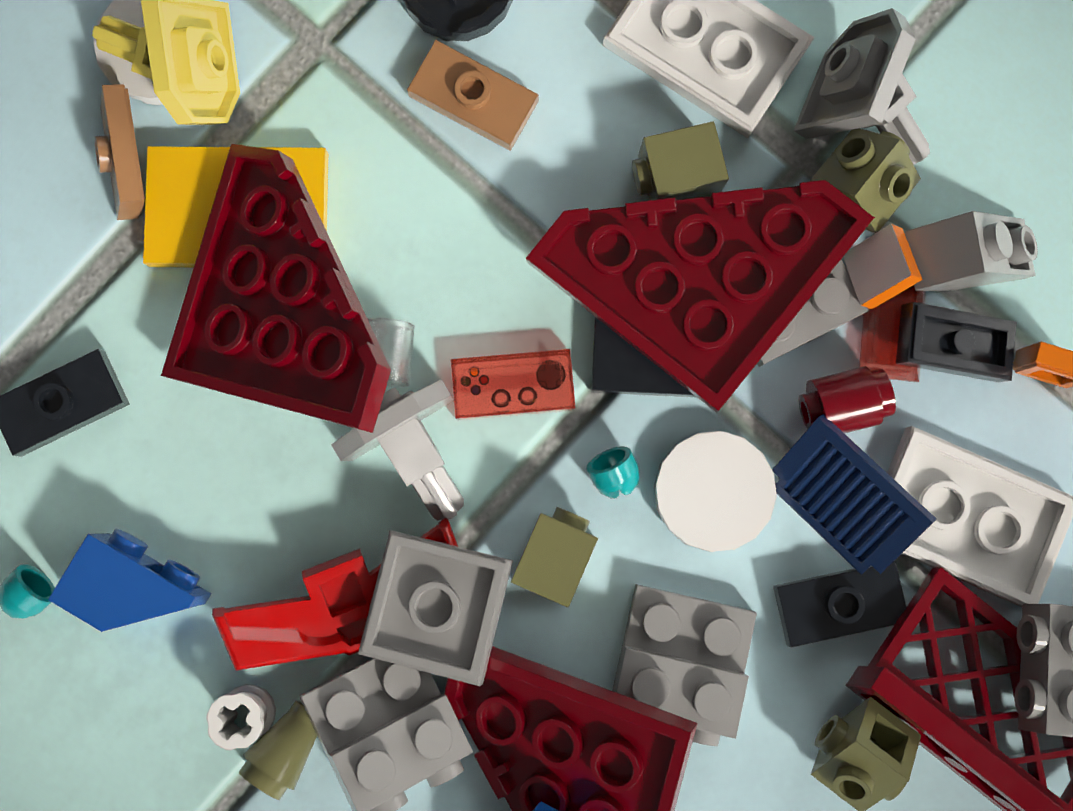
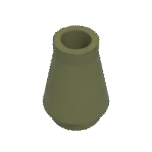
[239,700,317,800]

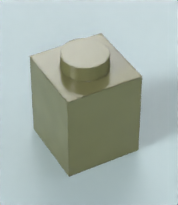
[632,121,729,201]
[511,507,598,608]

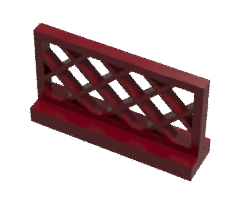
[845,567,1073,811]

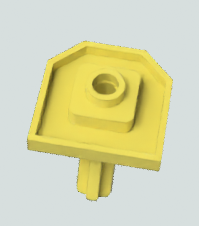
[92,0,240,125]

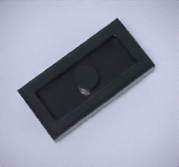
[896,302,1017,382]
[0,349,130,457]
[773,561,907,647]

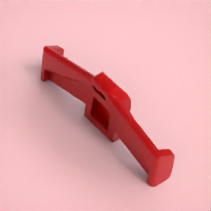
[212,517,458,671]

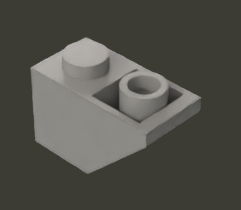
[904,211,1038,292]

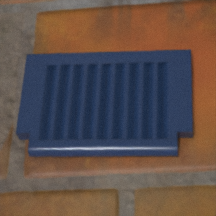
[772,414,937,575]

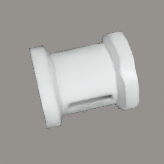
[206,684,276,750]

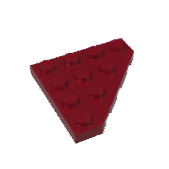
[161,144,391,433]
[526,180,875,413]
[444,646,698,811]

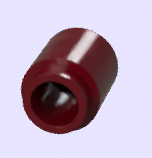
[798,366,896,434]

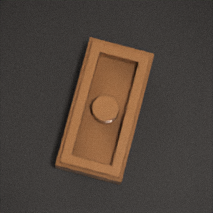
[407,40,539,151]
[95,84,145,220]

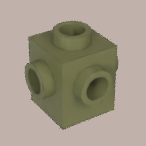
[810,128,921,233]
[811,697,921,811]

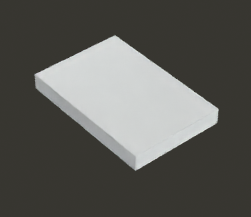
[603,0,814,138]
[887,426,1073,608]

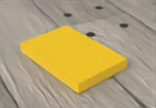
[143,146,329,268]

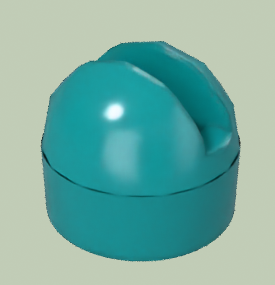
[586,446,639,499]
[0,564,55,619]

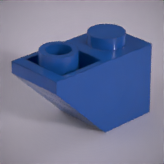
[48,529,212,632]

